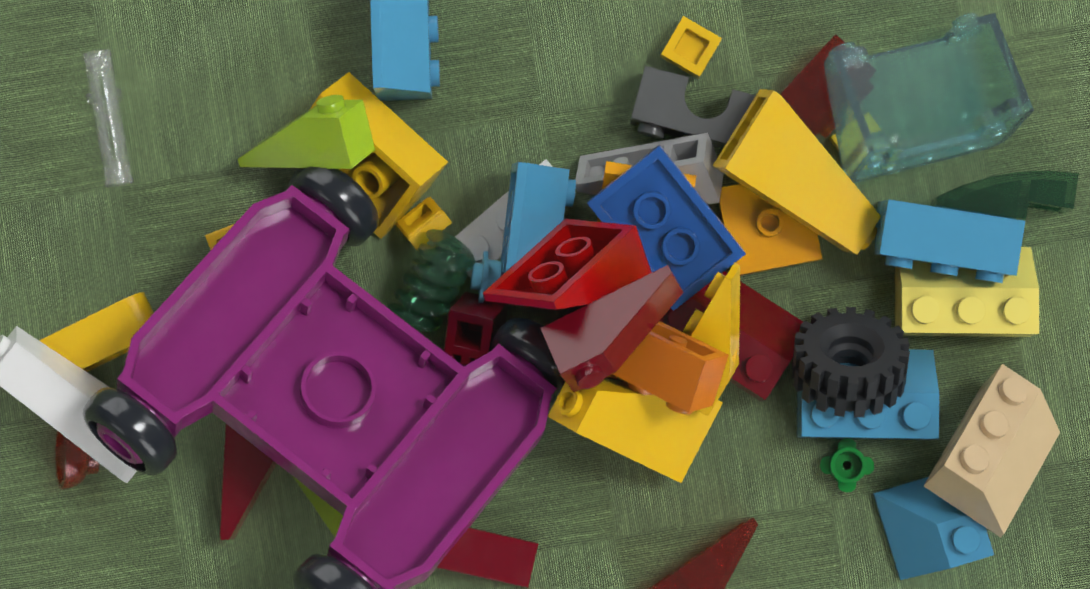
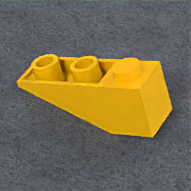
[683,262,740,416]

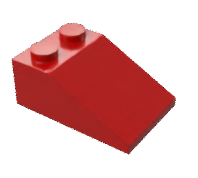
[483,219,652,310]

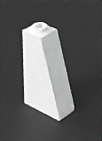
[0,326,137,483]

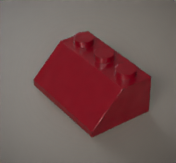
[660,271,803,402]

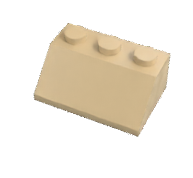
[924,364,1060,538]

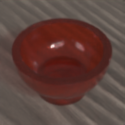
[55,431,100,490]

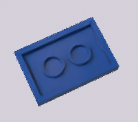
[587,144,746,311]

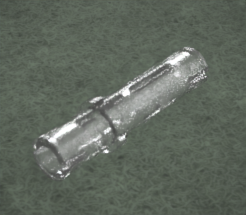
[83,50,134,187]

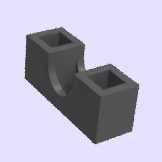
[630,66,756,149]

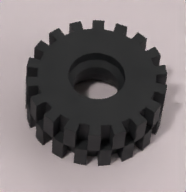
[792,307,910,418]

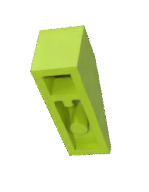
[238,95,375,169]

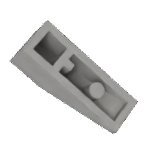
[575,132,723,204]

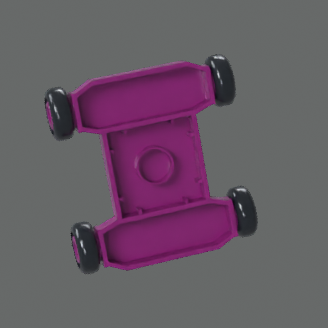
[83,167,565,589]

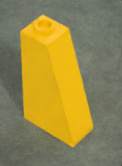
[713,89,881,255]
[547,378,723,483]

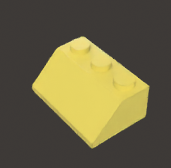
[895,247,1039,337]

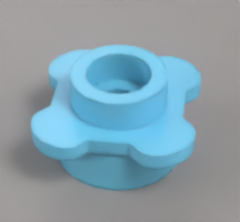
[470,251,502,303]

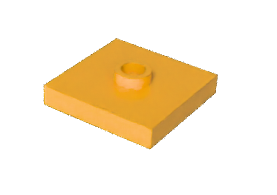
[719,184,823,276]

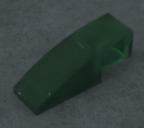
[931,170,1079,221]

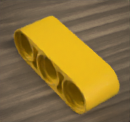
[39,292,154,372]

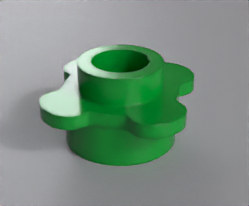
[820,438,874,493]

